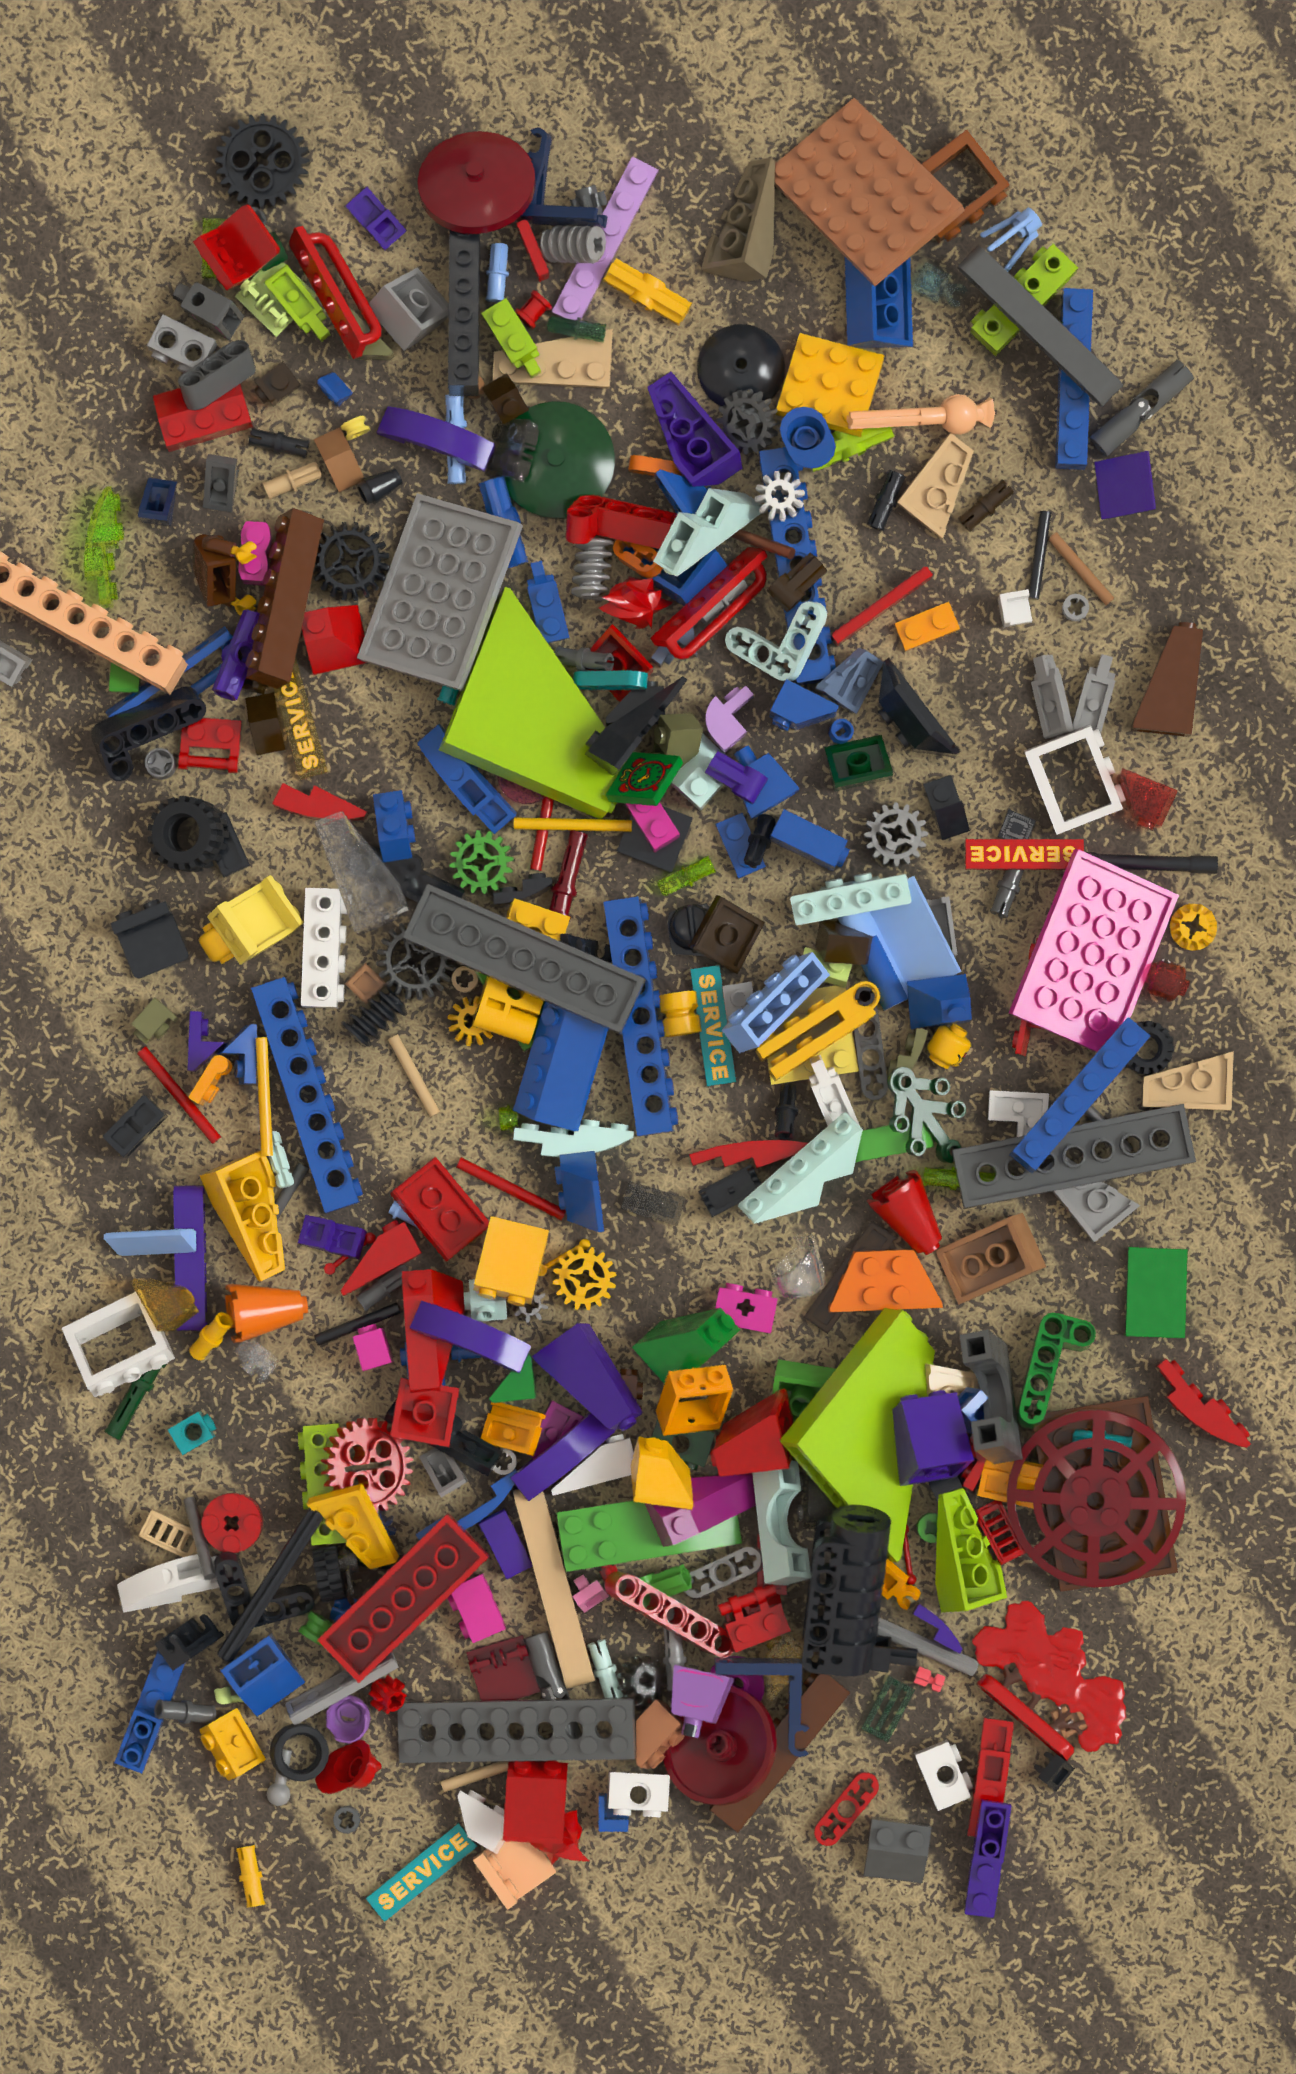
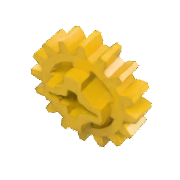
[553,1246,617,1310]

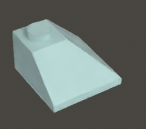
[671,733,726,811]

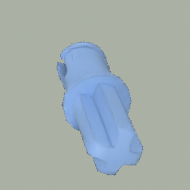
[486,243,509,302]

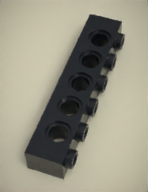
[448,230,480,396]

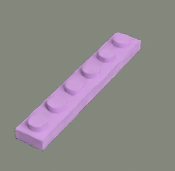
[552,157,658,326]

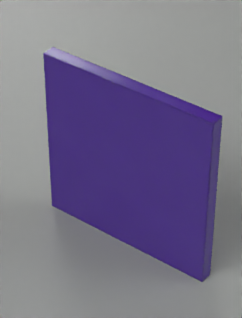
[1095,451,1156,520]

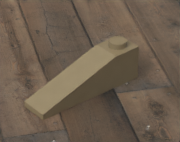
[701,158,775,282]

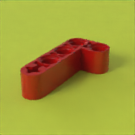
[565,495,678,549]

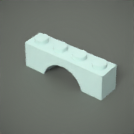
[753,1461,811,1586]

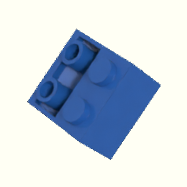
[220,1633,306,1717]

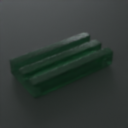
[861,1676,915,1743]

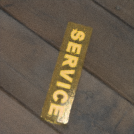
[274,659,329,781]

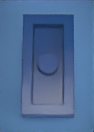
[715,812,766,879]

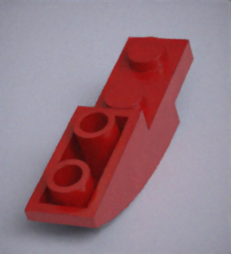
[1155,1358,1251,1448]
[967,1717,1014,1836]

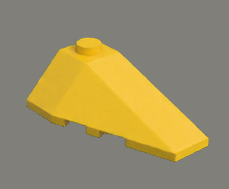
[200,1150,285,1282]

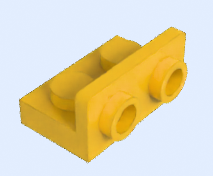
[199,1708,266,1781]

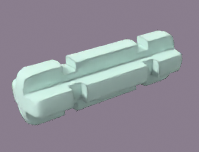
[269,1131,294,1188]

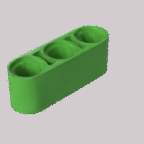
[855,1121,934,1163]

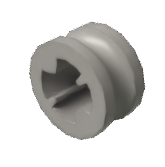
[1062,594,1089,621]

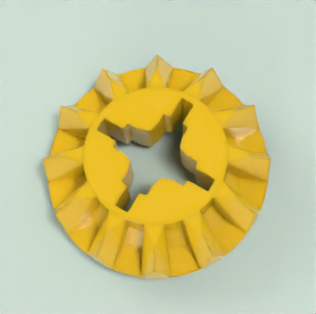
[1170,904,1217,951]

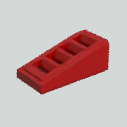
[976,1500,1026,1565]

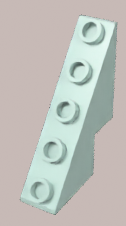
[653,488,763,576]
[738,1112,863,1224]

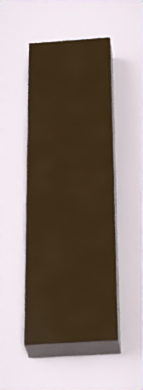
[804,1221,896,1334]

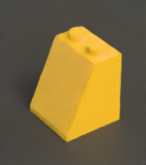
[473,1216,549,1306]

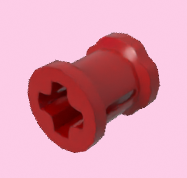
[515,290,553,329]

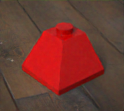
[302,605,366,675]

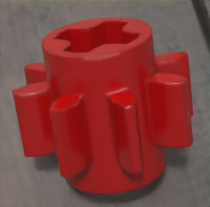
[369,1675,407,1714]

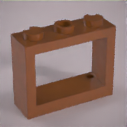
[922,130,1010,243]

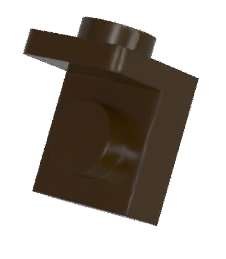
[254,361,301,407]

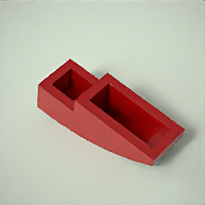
[272,783,369,822]

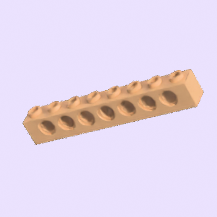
[0,551,188,695]

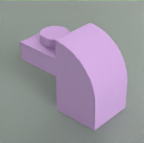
[705,686,754,753]

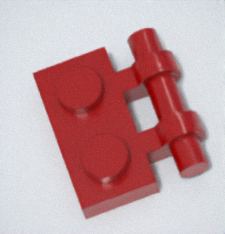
[717,1584,791,1653]

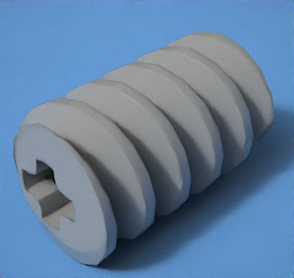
[540,225,606,263]
[571,538,614,601]

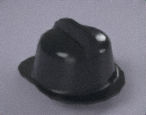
[668,903,709,956]

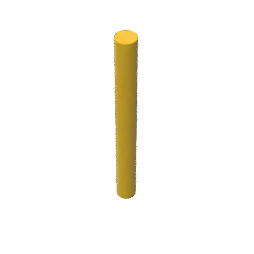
[514,817,632,832]
[255,1037,273,1156]

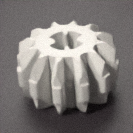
[755,471,805,522]

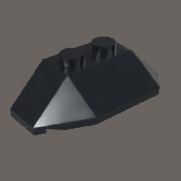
[877,658,960,757]

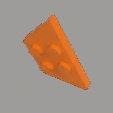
[828,1249,943,1312]

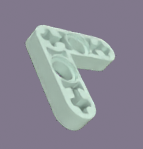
[725,601,827,681]

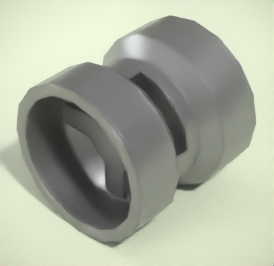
[145,748,177,780]

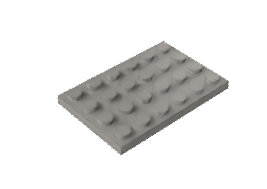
[357,493,523,692]

